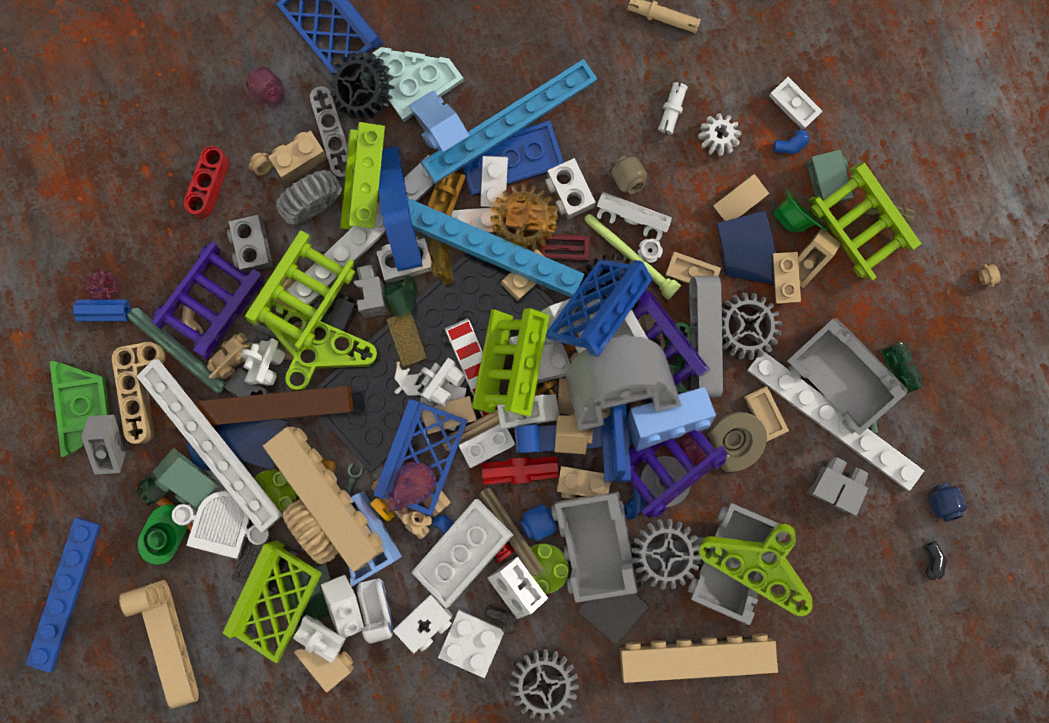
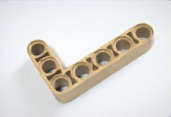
[120,580,199,709]

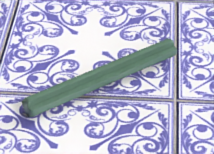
[127,308,226,394]

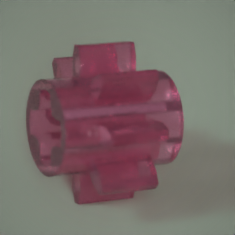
[85,269,119,300]

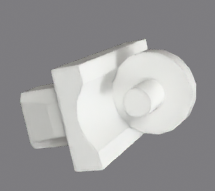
[240,338,286,386]
[421,358,466,407]
[293,615,345,663]

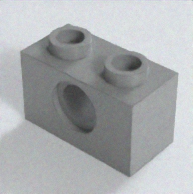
[81,415,126,475]

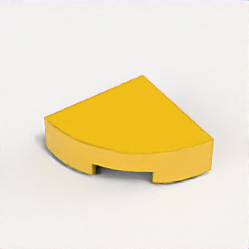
[370,497,395,522]

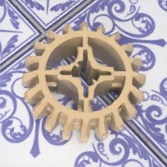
[283,499,339,565]

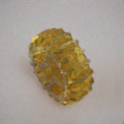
[490,184,558,251]

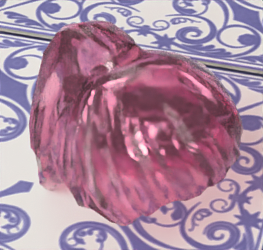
[388,462,436,511]

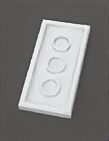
[411,499,513,609]

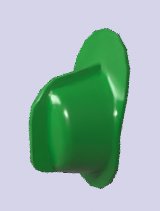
[774,189,829,232]
[137,504,188,565]

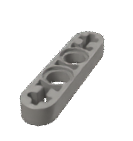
[310,86,348,180]

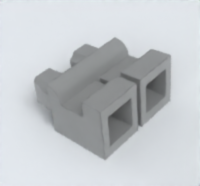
[354,265,390,318]
[807,457,868,516]

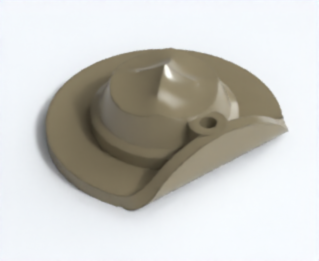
[706,412,767,472]

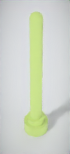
[584,214,681,300]

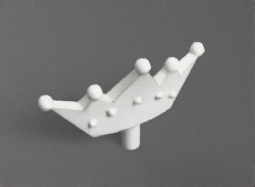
[395,361,423,397]

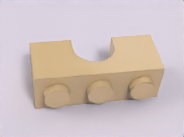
[555,378,593,454]

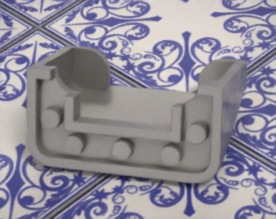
[788,318,908,435]
[688,503,787,625]

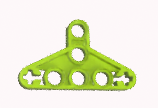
[263,301,377,391]
[699,524,812,616]

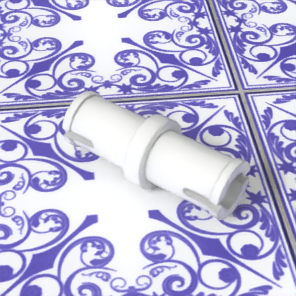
[658,82,688,134]

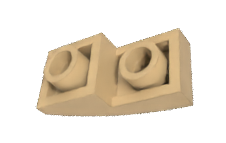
[713,174,769,221]

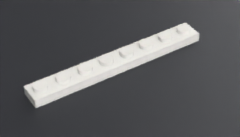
[287,155,436,305]
[746,351,924,491]
[137,359,283,533]

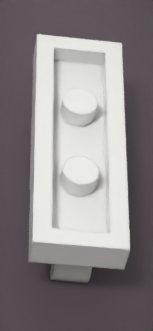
[597,192,672,241]

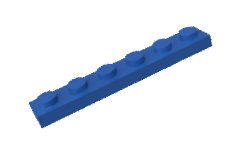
[26,517,102,673]

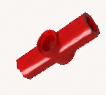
[482,456,559,485]

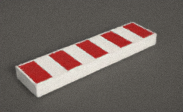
[444,318,500,417]

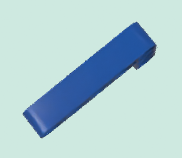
[378,146,423,272]
[515,425,634,453]

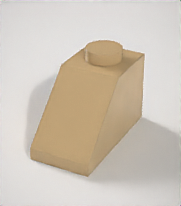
[798,228,841,288]
[294,645,354,693]

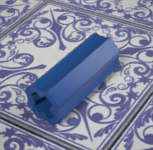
[73,300,131,322]

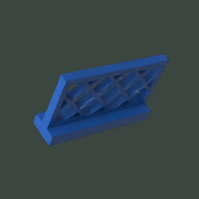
[276,0,383,73]
[546,260,652,356]
[374,399,468,516]
[601,403,631,483]

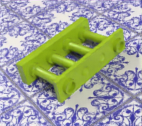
[339,122,385,230]
[809,163,921,280]
[245,230,356,352]
[472,308,550,417]

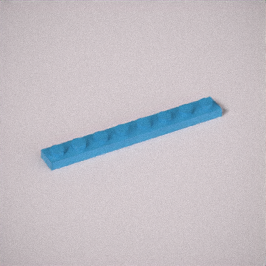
[421,59,597,184]
[408,198,584,298]

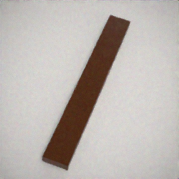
[163,385,354,430]

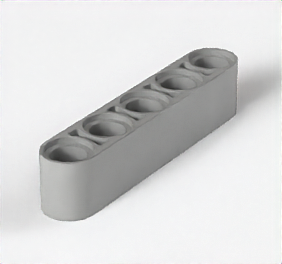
[689,275,723,398]

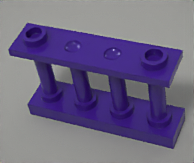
[152,241,265,360]
[632,290,711,403]
[629,429,729,518]

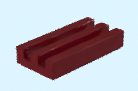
[540,234,590,262]

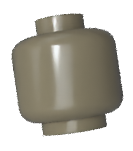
[611,156,648,194]

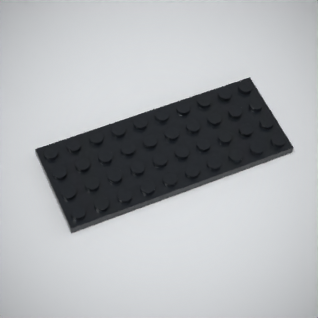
[314,253,555,473]

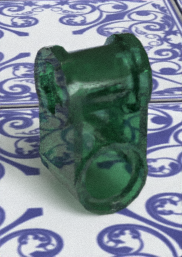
[383,275,418,317]

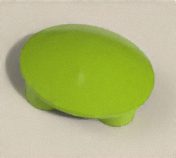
[254,469,297,518]
[520,543,569,594]

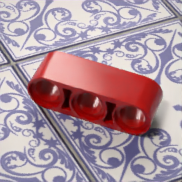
[184,146,229,219]

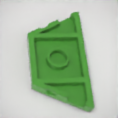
[50,361,110,457]

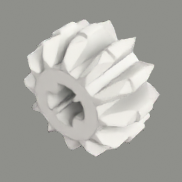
[698,113,741,157]

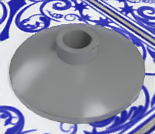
[641,456,691,507]

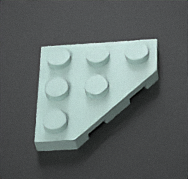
[372,47,464,122]

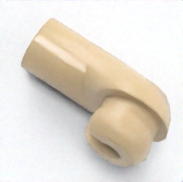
[181,306,204,334]

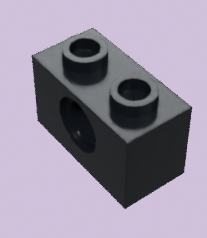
[297,293,358,333]

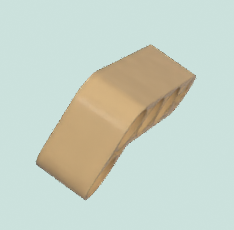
[112,342,167,444]

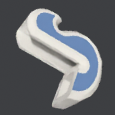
[357,578,393,644]

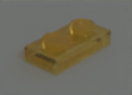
[428,237,454,285]
[386,311,427,367]

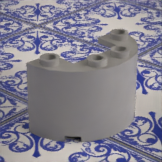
[566,334,681,431]
[552,491,637,603]

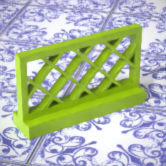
[223,540,322,663]

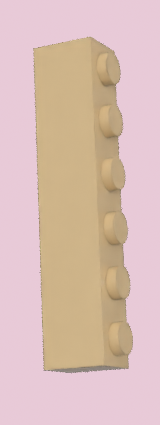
[263,427,385,572]
[620,634,778,683]

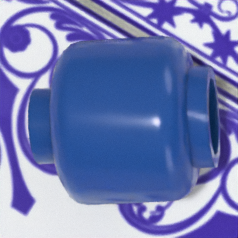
[520,504,557,542]

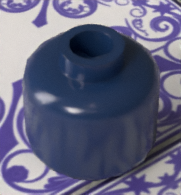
[928,483,967,522]

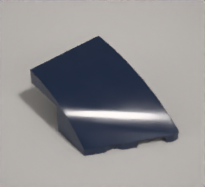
[716,211,775,286]
[215,419,288,470]

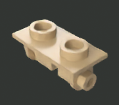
[773,252,801,304]
[207,333,252,379]

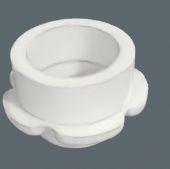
[638,238,662,263]

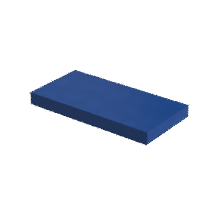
[462,120,564,197]

